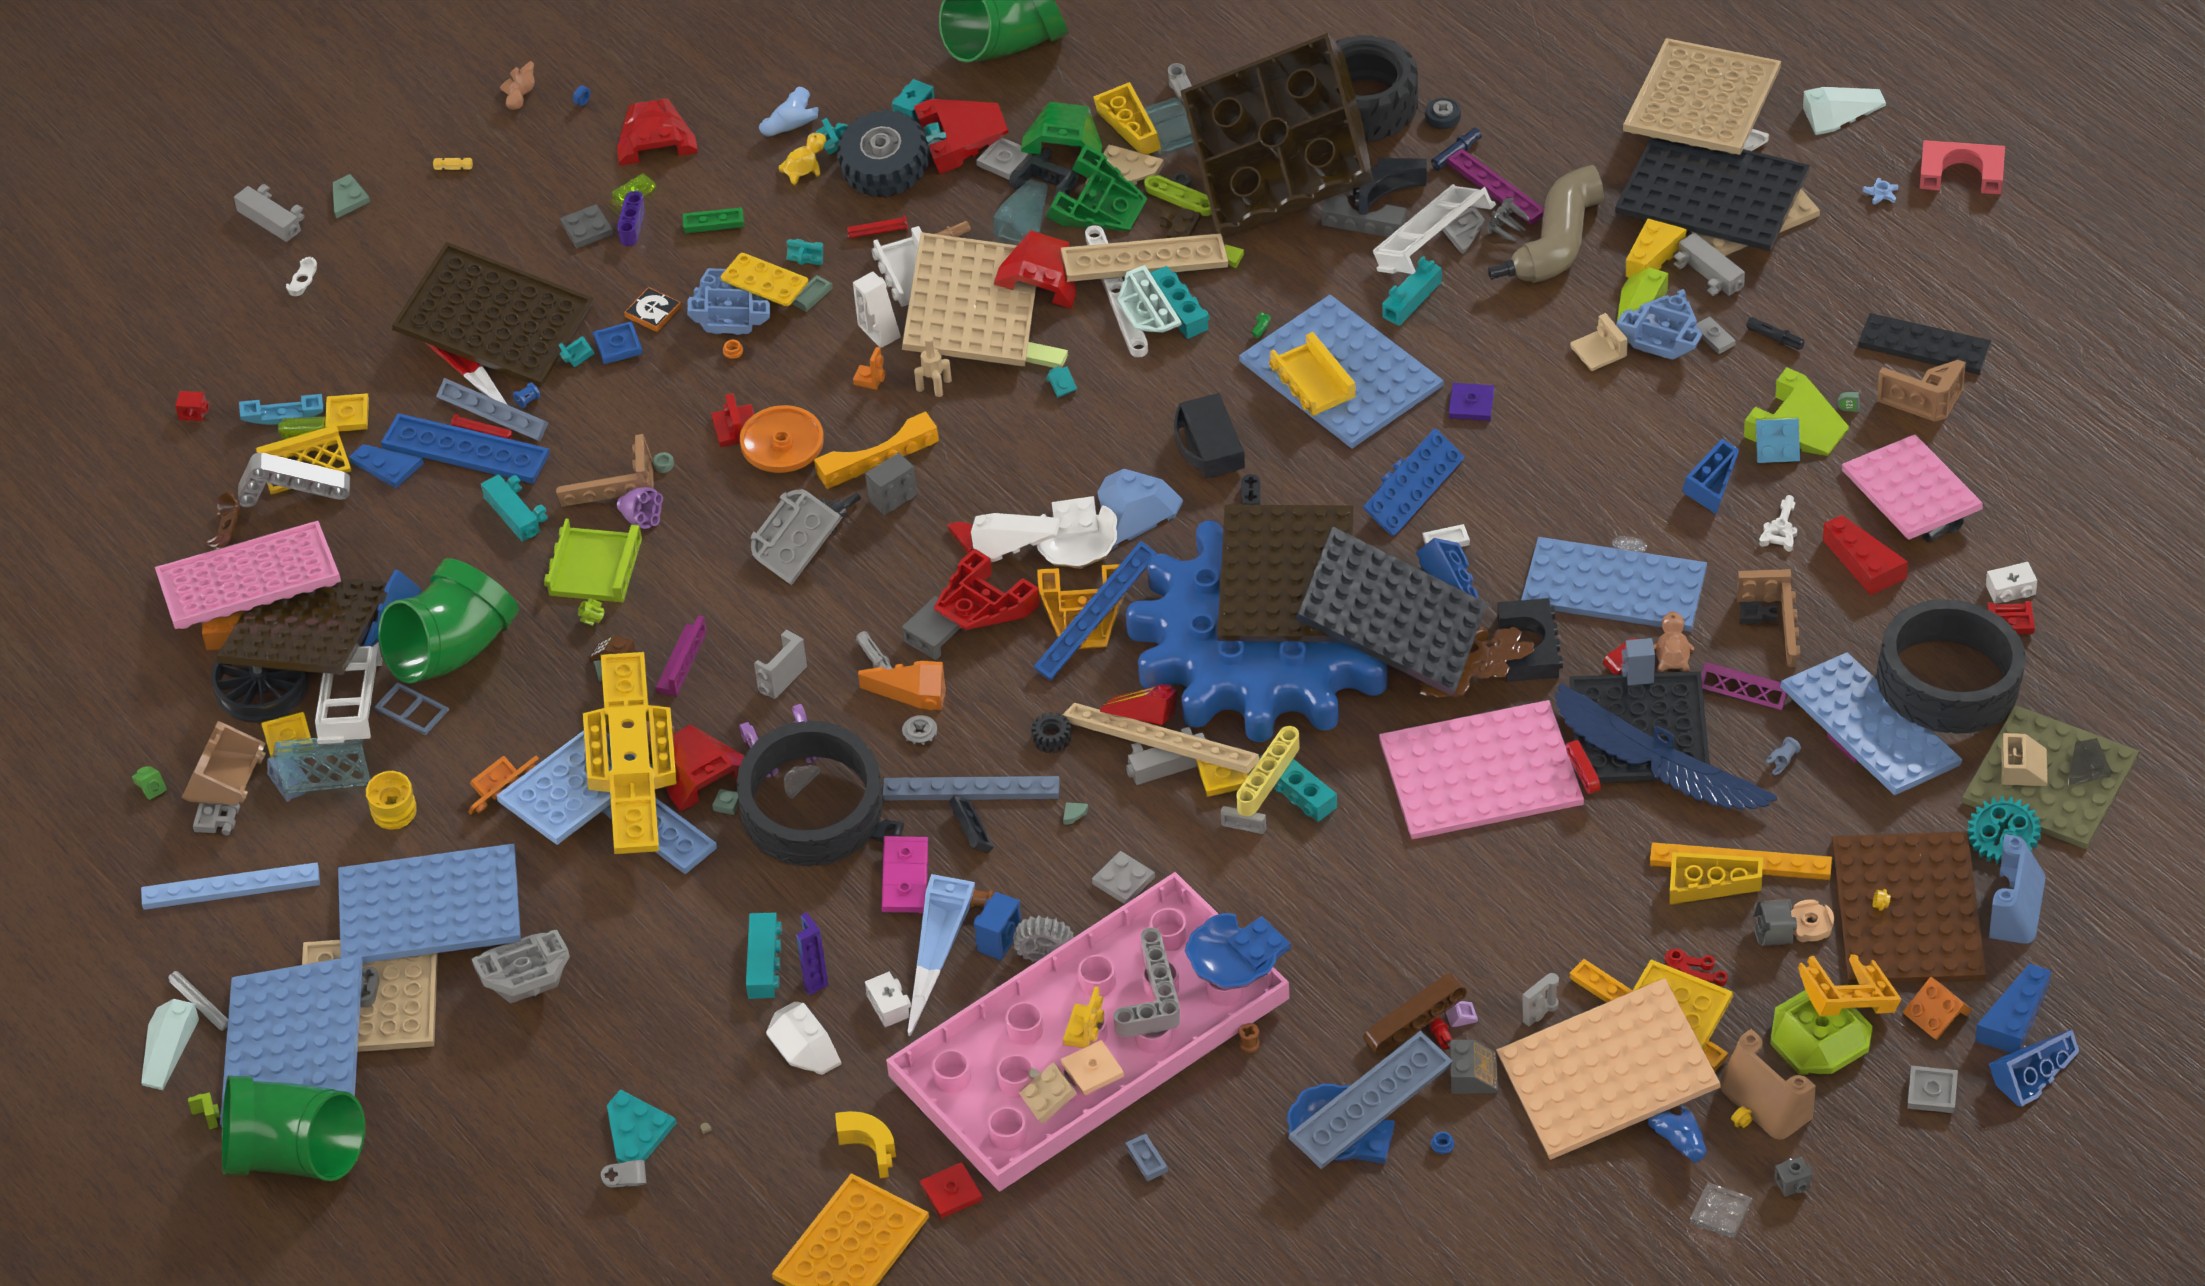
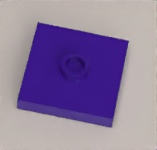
[1449,383,1494,421]

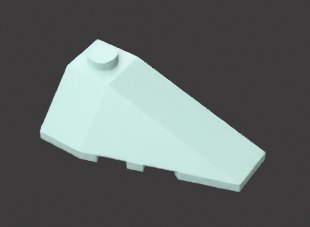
[1803,87,1886,135]
[141,999,199,1090]

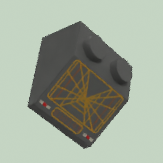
[1450,1040,1498,1094]

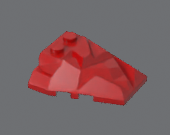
[617,99,698,166]

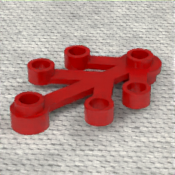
[1665,949,1728,986]

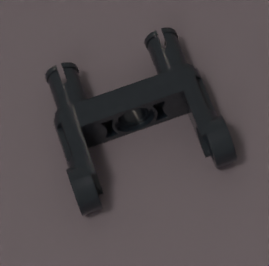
[1008,147,1081,199]

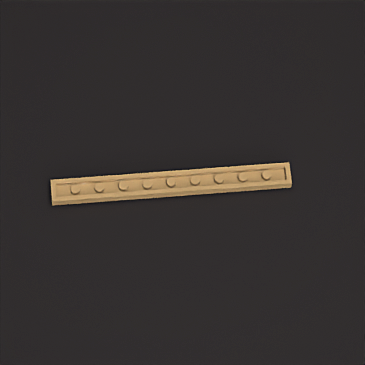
[1063,703,1259,774]

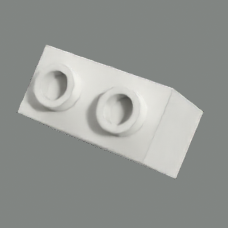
[1986,562,2037,604]
[865,971,911,1027]

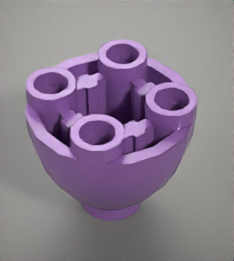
[617,487,663,529]

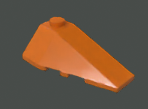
[858,661,946,710]

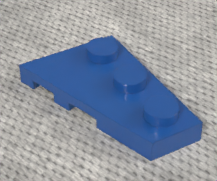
[349,444,424,488]

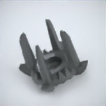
[1487,197,1529,241]

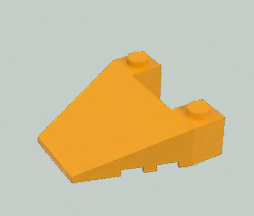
[1037,564,1124,649]

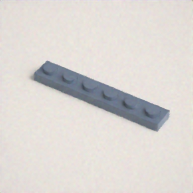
[436,378,549,441]

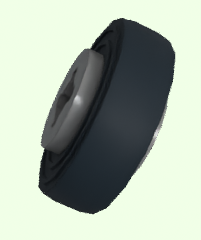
[1425,97,1461,129]

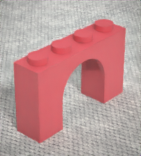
[1920,140,2005,195]

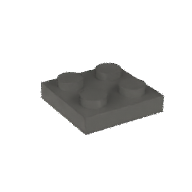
[560,204,613,249]

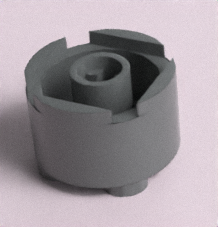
[1754,899,1797,946]

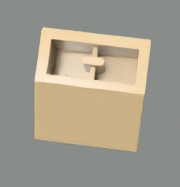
[2001,733,2047,786]

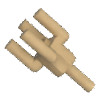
[914,336,952,397]

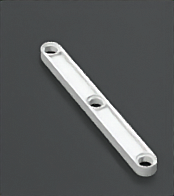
[1085,225,1148,357]

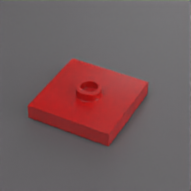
[920,1162,983,1219]

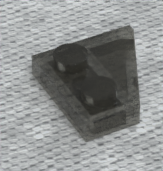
[2068,738,2111,785]

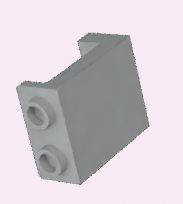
[754,630,807,699]

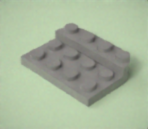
[750,489,843,585]

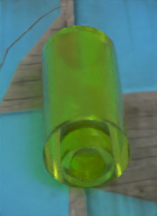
[278,417,326,439]

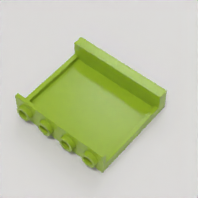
[544,519,642,602]

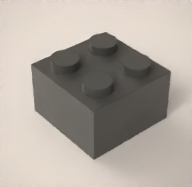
[865,453,917,515]

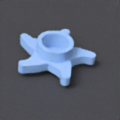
[1863,178,1898,204]

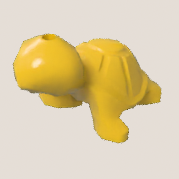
[778,133,827,185]

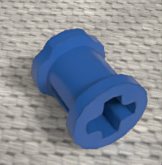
[513,382,540,408]

